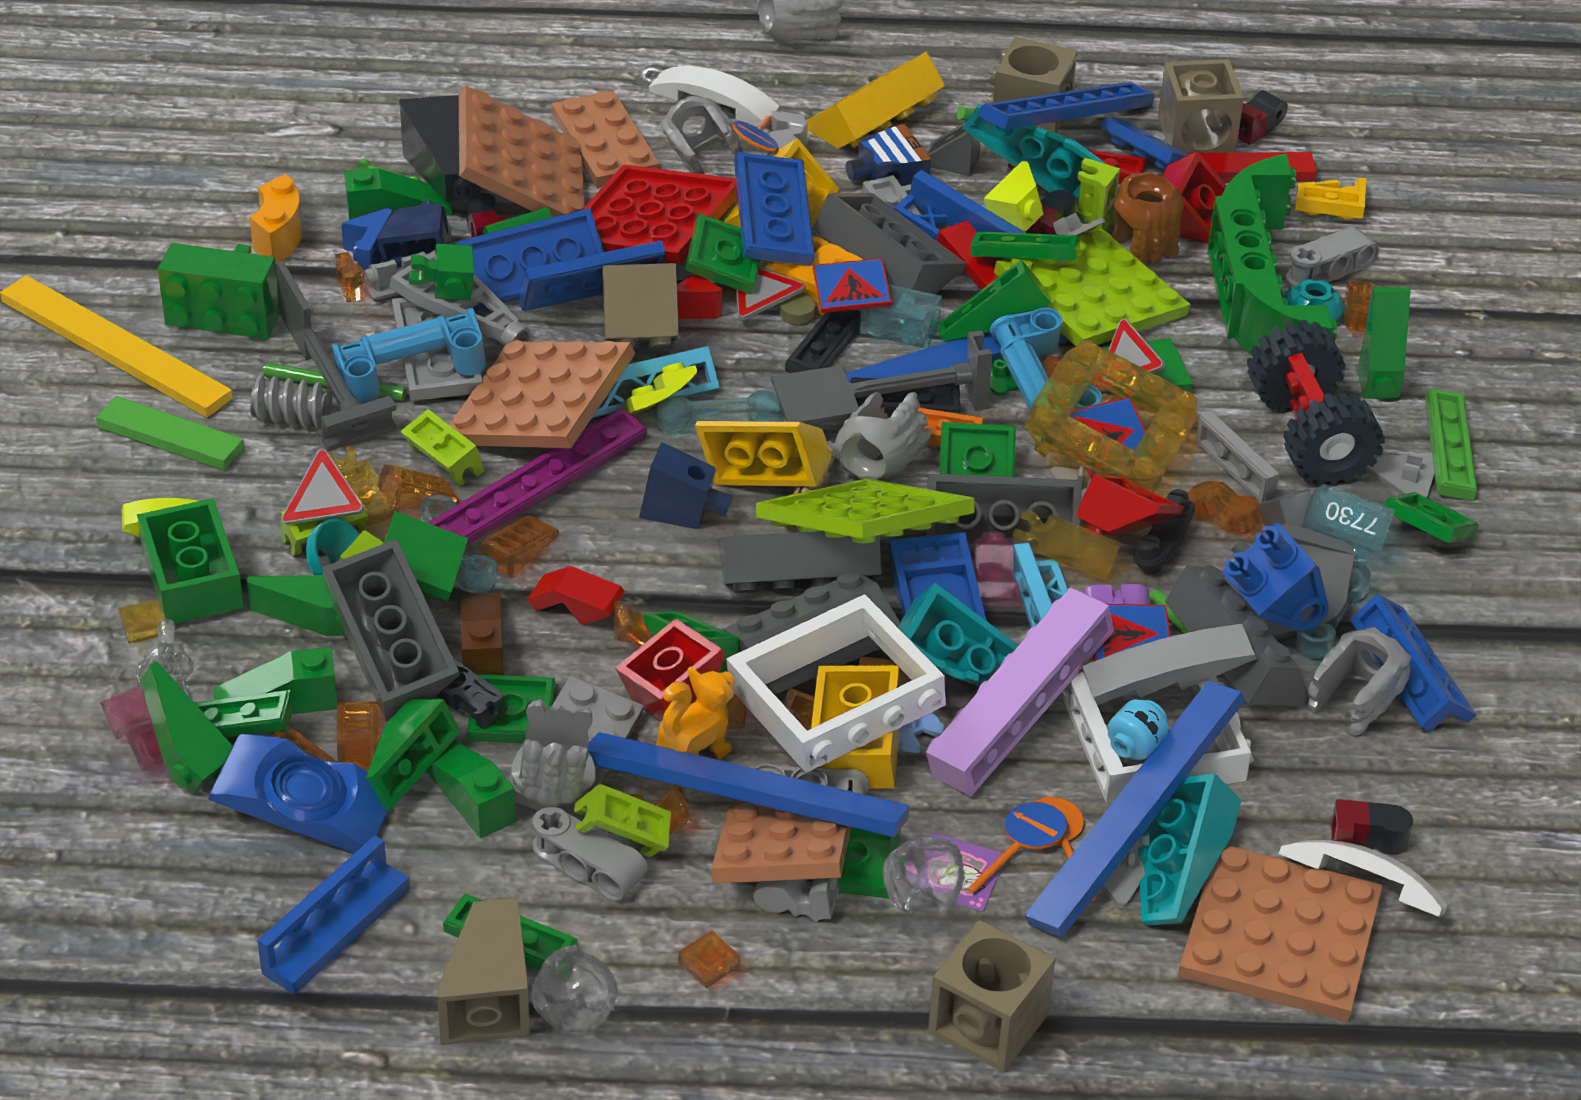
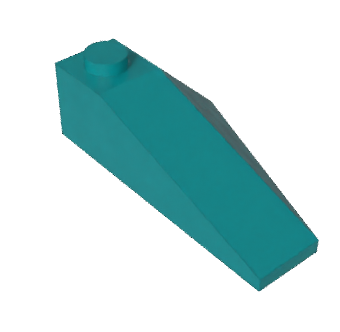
[962,104,1105,199]
[897,583,1019,686]
[1138,773,1241,926]

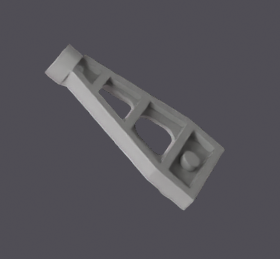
[390,250,530,347]

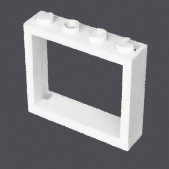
[726,594,946,773]
[1061,656,1254,803]

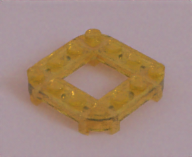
[1024,340,1197,492]

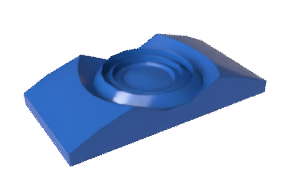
[888,532,987,621]
[209,734,388,853]

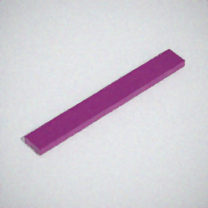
[427,407,648,546]

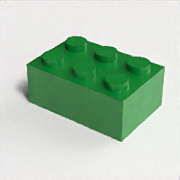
[158,243,280,339]
[137,498,244,626]

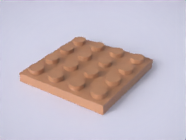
[459,85,585,217]
[449,340,635,448]
[1178,845,1383,1022]

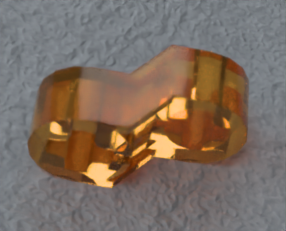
[1343,280,1378,332]
[1188,481,1264,534]

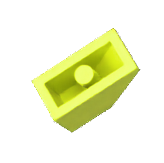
[983,161,1043,232]

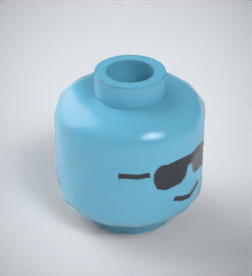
[1107,699,1169,761]

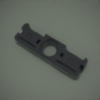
[436,657,508,728]

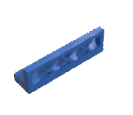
[894,170,1026,259]
[1350,593,1477,732]
[257,835,410,995]

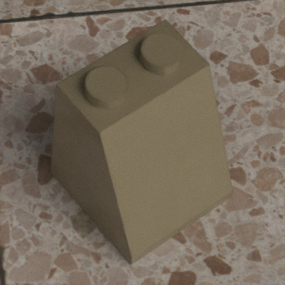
[437,897,529,1045]

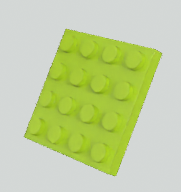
[994,229,1191,350]
[756,478,975,543]

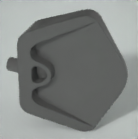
[1226,524,1355,641]

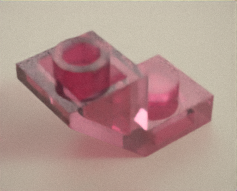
[972,532,1017,598]
[100,686,163,771]

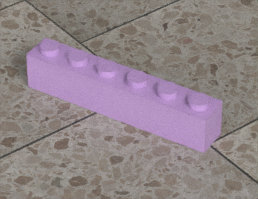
[926,587,1114,797]

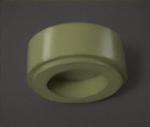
[780,293,815,325]

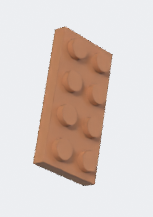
[551,90,660,188]

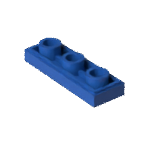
[1101,117,1188,170]

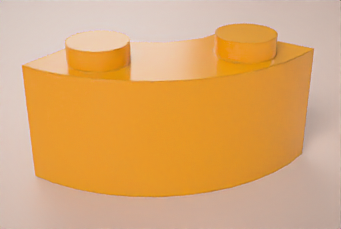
[249,174,302,262]

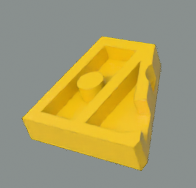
[1295,178,1367,220]

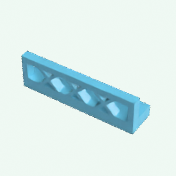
[591,346,720,419]
[1011,543,1068,628]

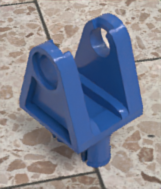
[1222,522,1329,631]

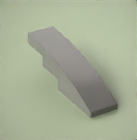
[1082,623,1257,705]

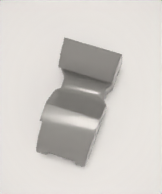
[767,111,808,156]
[753,878,839,922]

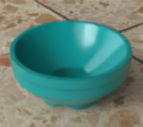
[1283,279,1345,326]
[306,519,360,575]

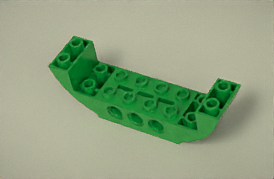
[1207,154,1337,355]

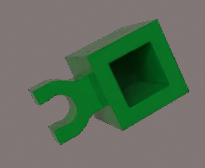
[409,244,474,300]

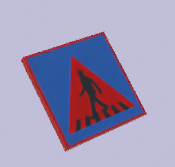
[812,258,892,313]
[1062,396,1158,478]
[1093,604,1171,661]

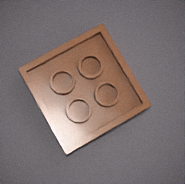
[711,803,851,884]

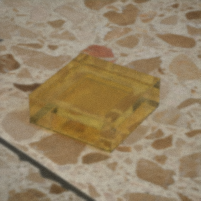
[118,599,168,644]

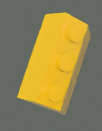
[695,421,832,487]
[810,665,901,789]

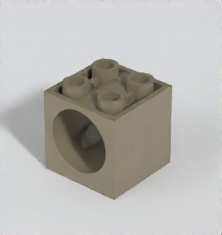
[989,37,1078,133]
[1158,59,1244,153]
[602,263,679,348]
[928,920,1056,1073]

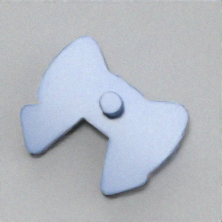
[898,713,944,753]

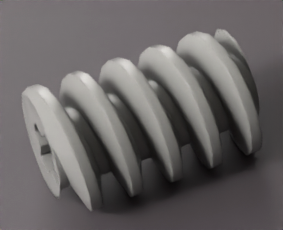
[250,374,332,429]

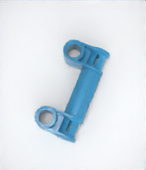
[331,307,486,404]
[990,307,1102,440]

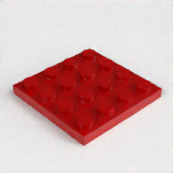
[582,164,737,265]

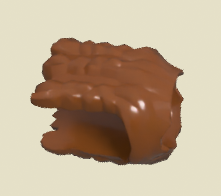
[1112,171,1184,265]

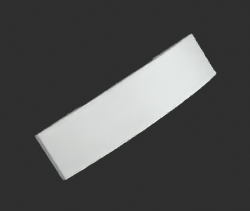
[649,66,780,126]
[1279,840,1448,916]

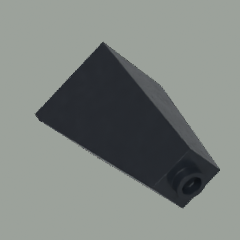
[399,95,481,201]

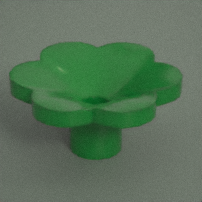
[990,359,1018,396]

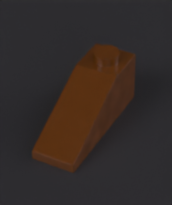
[461,593,504,683]

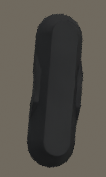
[1133,489,1196,574]

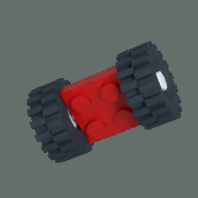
[1247,320,1385,487]

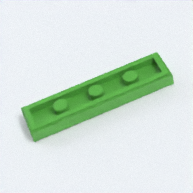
[1425,388,1477,501]
[96,396,244,471]

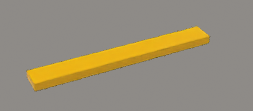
[0,275,233,418]

